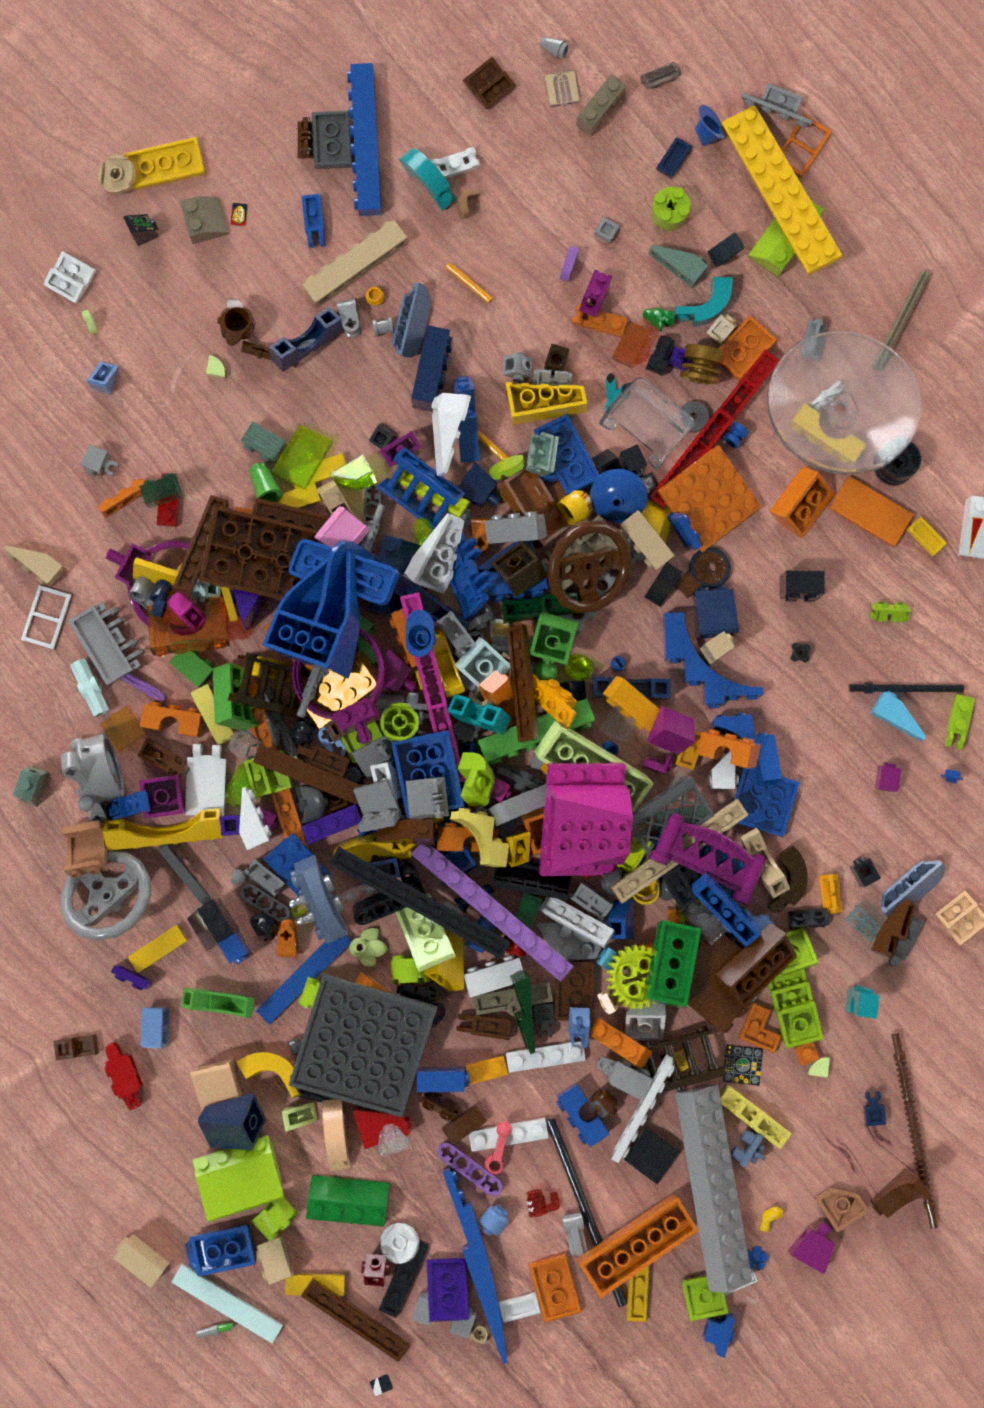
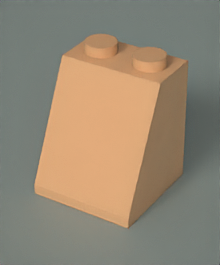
[190,1059,242,1112]

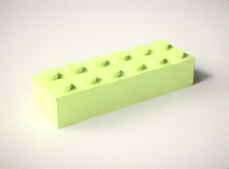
[534,720,654,812]

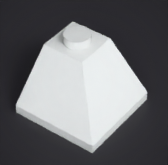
[624,1001,666,1041]

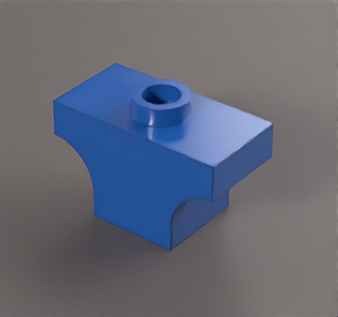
[702,1312,735,1358]

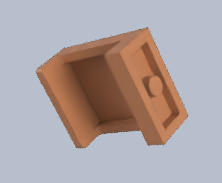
[62,820,108,878]

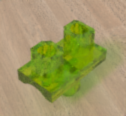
[413,518,433,546]

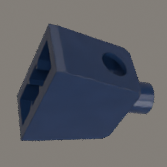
[458,463,502,508]

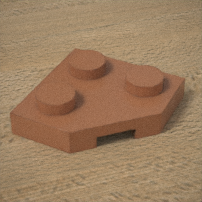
[815,1187,870,1233]

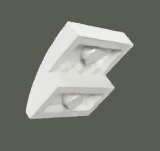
[43,251,97,303]

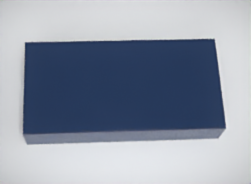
[656,137,692,179]

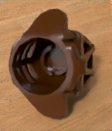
[217,298,256,346]

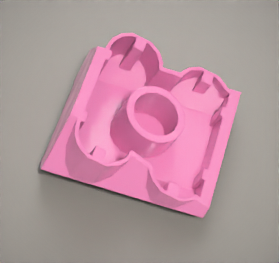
[314,506,369,548]

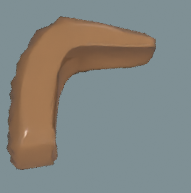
[457,191,480,219]

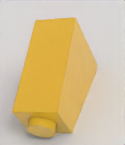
[424,930,464,992]

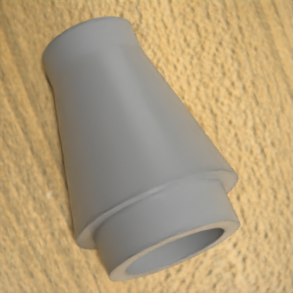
[540,36,569,59]

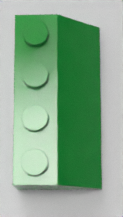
[306,1175,390,1227]

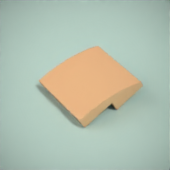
[935,891,984,946]

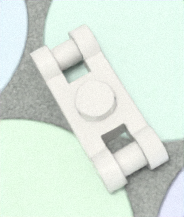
[431,147,481,179]

